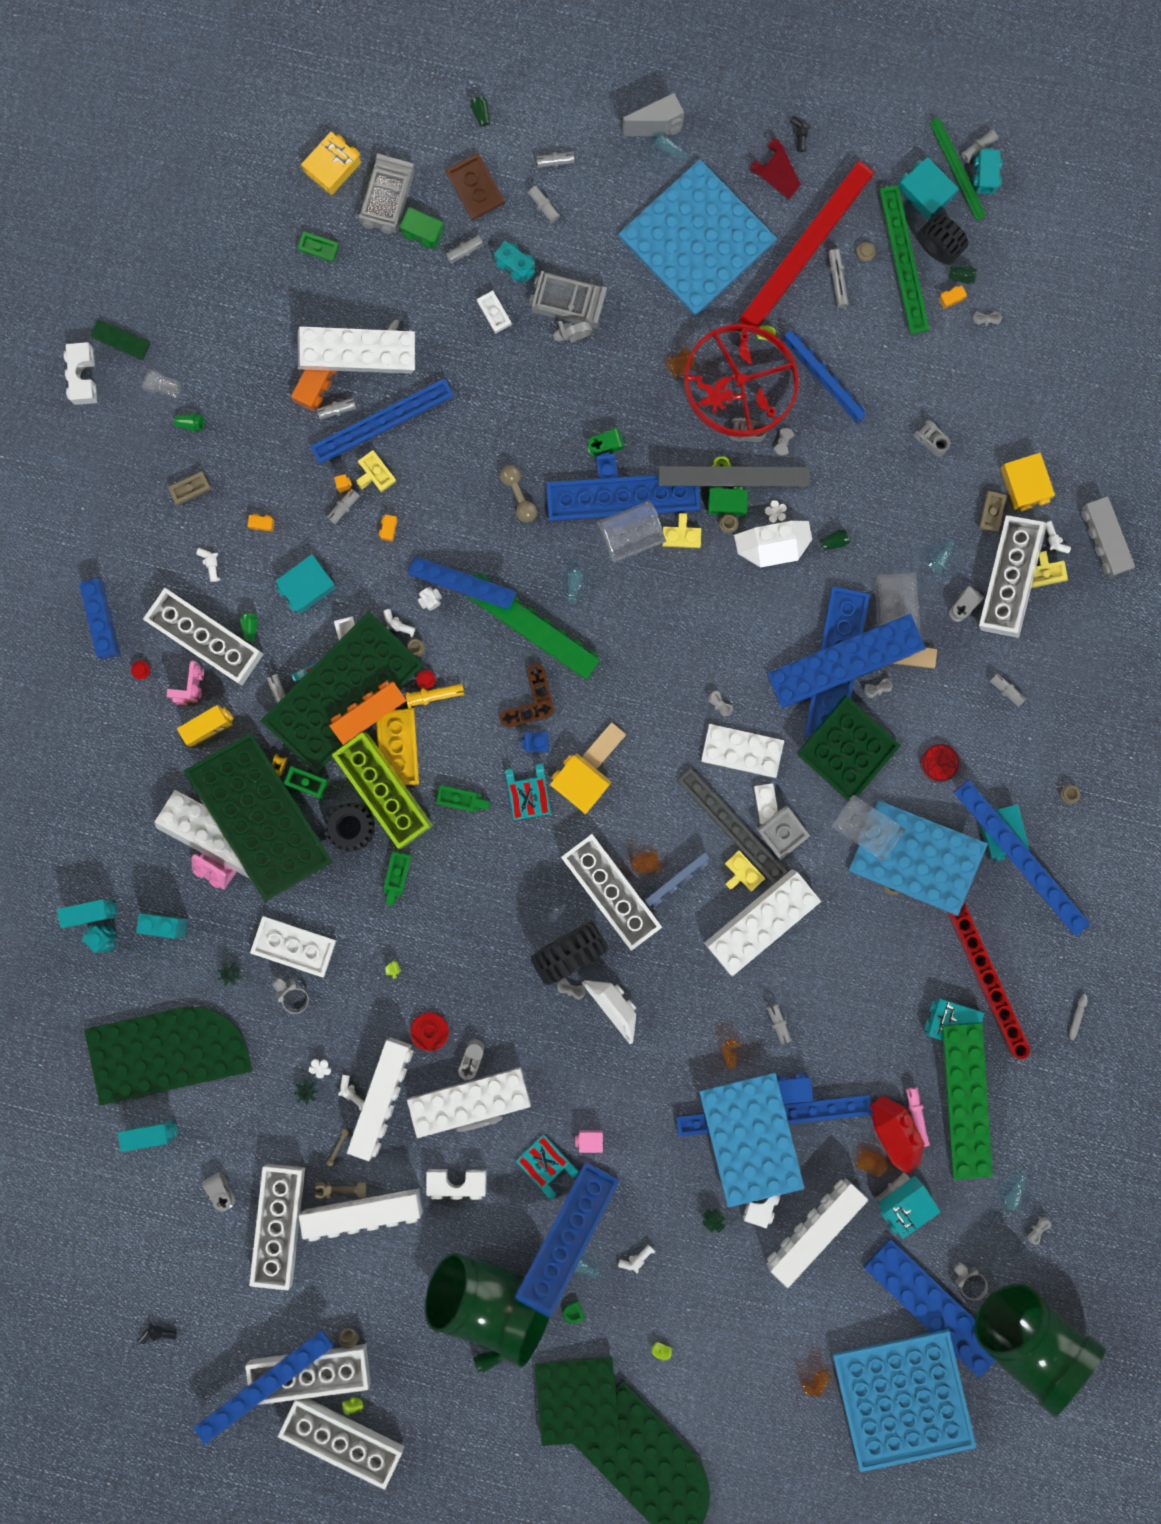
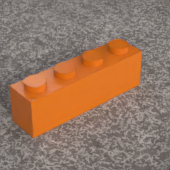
[291,370,338,412]
[329,680,407,745]

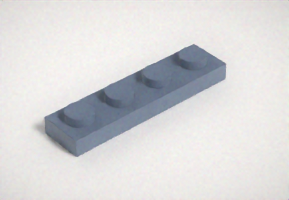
[644,852,710,907]

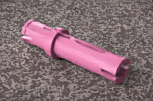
[905,1087,930,1147]

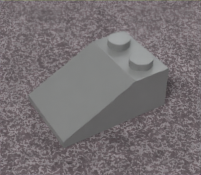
[622,93,684,136]

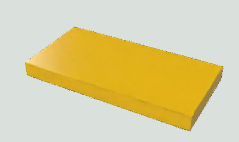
[376,708,419,785]

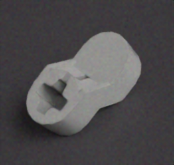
[459,1039,485,1080]

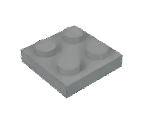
[756,806,810,860]

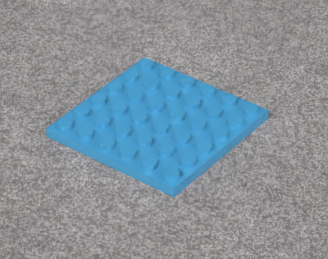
[618,159,777,316]
[833,1329,976,1472]

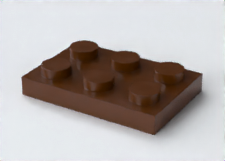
[445,153,505,221]

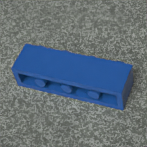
[79,578,121,660]
[736,1073,813,1104]

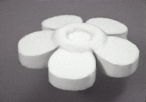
[765,501,787,523]
[309,1059,331,1078]

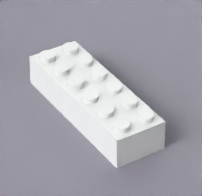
[298,327,415,374]
[979,515,1046,638]
[143,588,264,685]
[155,790,250,879]
[561,834,662,951]
[704,869,821,976]
[347,1037,414,1161]
[407,1067,531,1138]
[249,1163,305,1290]
[767,1178,868,1288]
[299,1188,423,1241]
[246,1344,371,1405]
[278,1398,404,1490]

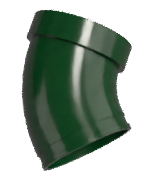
[425,1253,550,1368]
[974,1284,1107,1418]

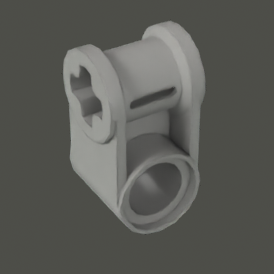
[730,418,767,442]
[914,420,950,456]
[949,585,984,622]
[202,1171,235,1212]

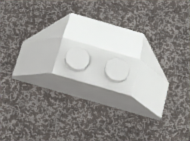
[734,521,812,568]
[582,980,637,1044]

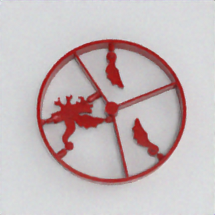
[684,324,799,437]

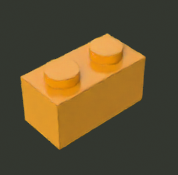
[939,285,967,309]
[334,474,353,494]
[247,514,275,532]
[379,515,398,542]

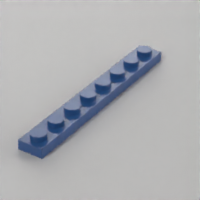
[310,378,454,465]
[193,1329,334,1445]

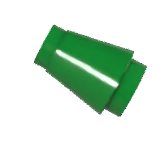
[174,413,204,432]
[239,614,258,641]

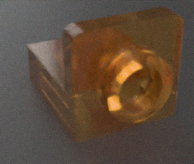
[665,347,695,379]
[631,852,660,874]
[721,1039,742,1070]
[855,1148,888,1177]
[800,1368,831,1397]

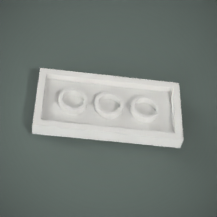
[701,724,784,778]
[250,916,337,977]

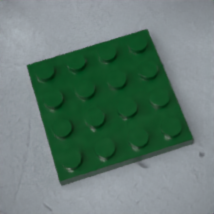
[796,695,901,804]
[534,1356,621,1446]

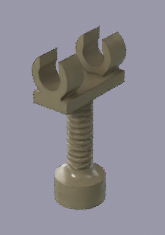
[314,1181,366,1199]

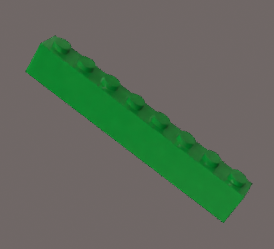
[462,573,600,681]

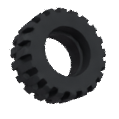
[531,921,608,985]

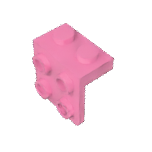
[166,661,204,706]
[191,853,237,890]

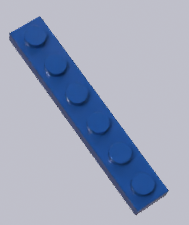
[783,330,866,424]
[407,556,516,610]

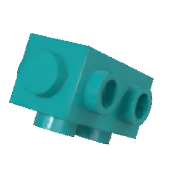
[973,148,1003,194]
[494,241,536,283]
[81,925,119,953]

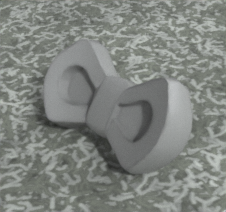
[973,311,1002,326]
[774,428,794,456]
[864,678,893,698]
[708,691,733,717]
[557,978,586,1000]
[1028,1217,1051,1245]

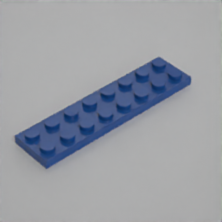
[546,475,701,522]
[804,587,870,737]
[767,613,926,709]
[515,1162,620,1318]
[863,1238,995,1378]

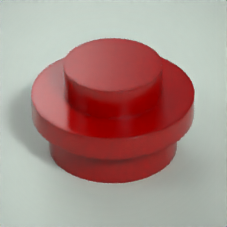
[131,660,151,680]
[416,670,436,689]

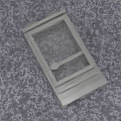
[359,154,415,234]
[529,271,607,329]

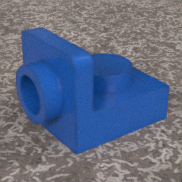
[596,452,618,479]
[521,732,549,753]

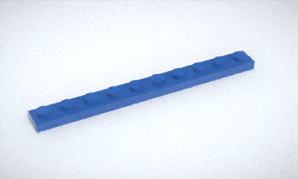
[953,779,1090,936]
[676,1094,872,1137]

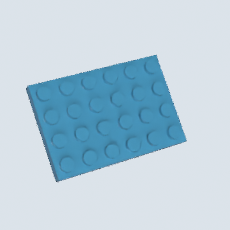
[849,800,988,916]
[699,1072,804,1208]

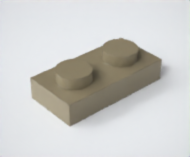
[168,471,212,506]
[979,491,1007,533]

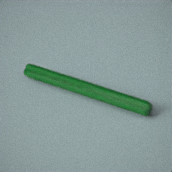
[930,118,986,220]

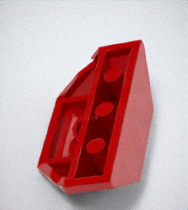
[870,1096,925,1175]

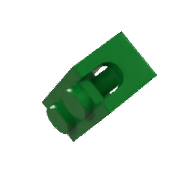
[400,207,445,249]
[708,486,748,516]
[284,766,330,799]

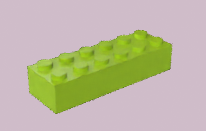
[332,732,434,849]

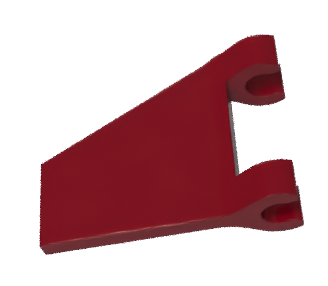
[749,137,801,200]

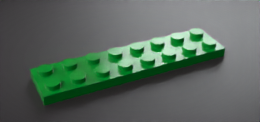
[942,1022,993,1180]

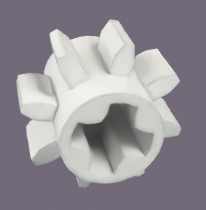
[418,587,442,611]

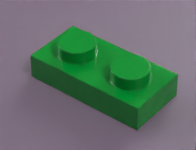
[297,231,340,263]

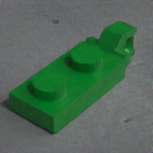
[436,785,491,812]
[384,851,412,906]

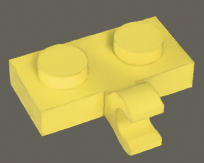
[356,450,396,492]
[662,513,701,548]
[1031,551,1068,588]
[725,851,765,892]

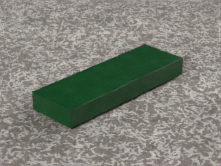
[90,320,150,361]

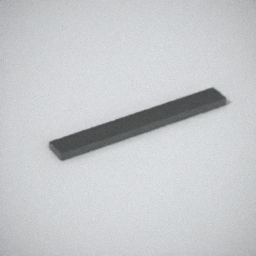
[658,466,809,487]
[676,767,788,885]

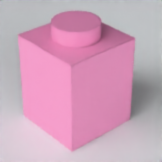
[575,1130,603,1153]

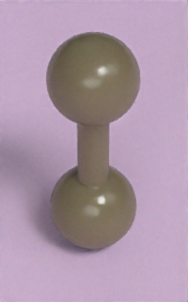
[500,465,537,523]

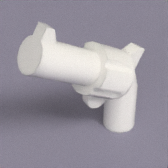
[1045,521,1071,553]
[196,548,220,582]
[383,609,416,637]
[338,1075,365,1111]
[618,1244,656,1273]

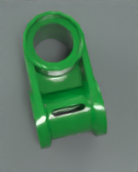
[587,428,625,457]

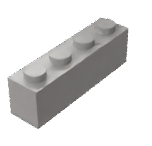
[1081,496,1135,578]

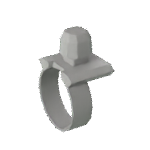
[553,321,592,342]
[272,977,309,1014]
[954,1262,988,1300]

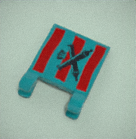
[505,763,551,820]
[515,1134,579,1200]

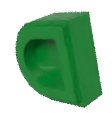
[563,1300,585,1324]

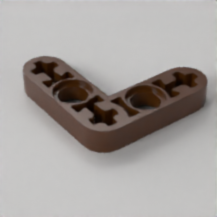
[500,664,554,728]

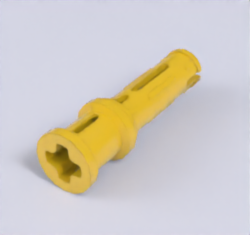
[405,683,464,709]

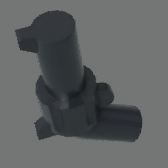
[790,116,810,152]
[138,1323,177,1345]

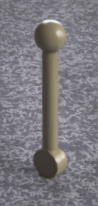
[326,1128,349,1166]

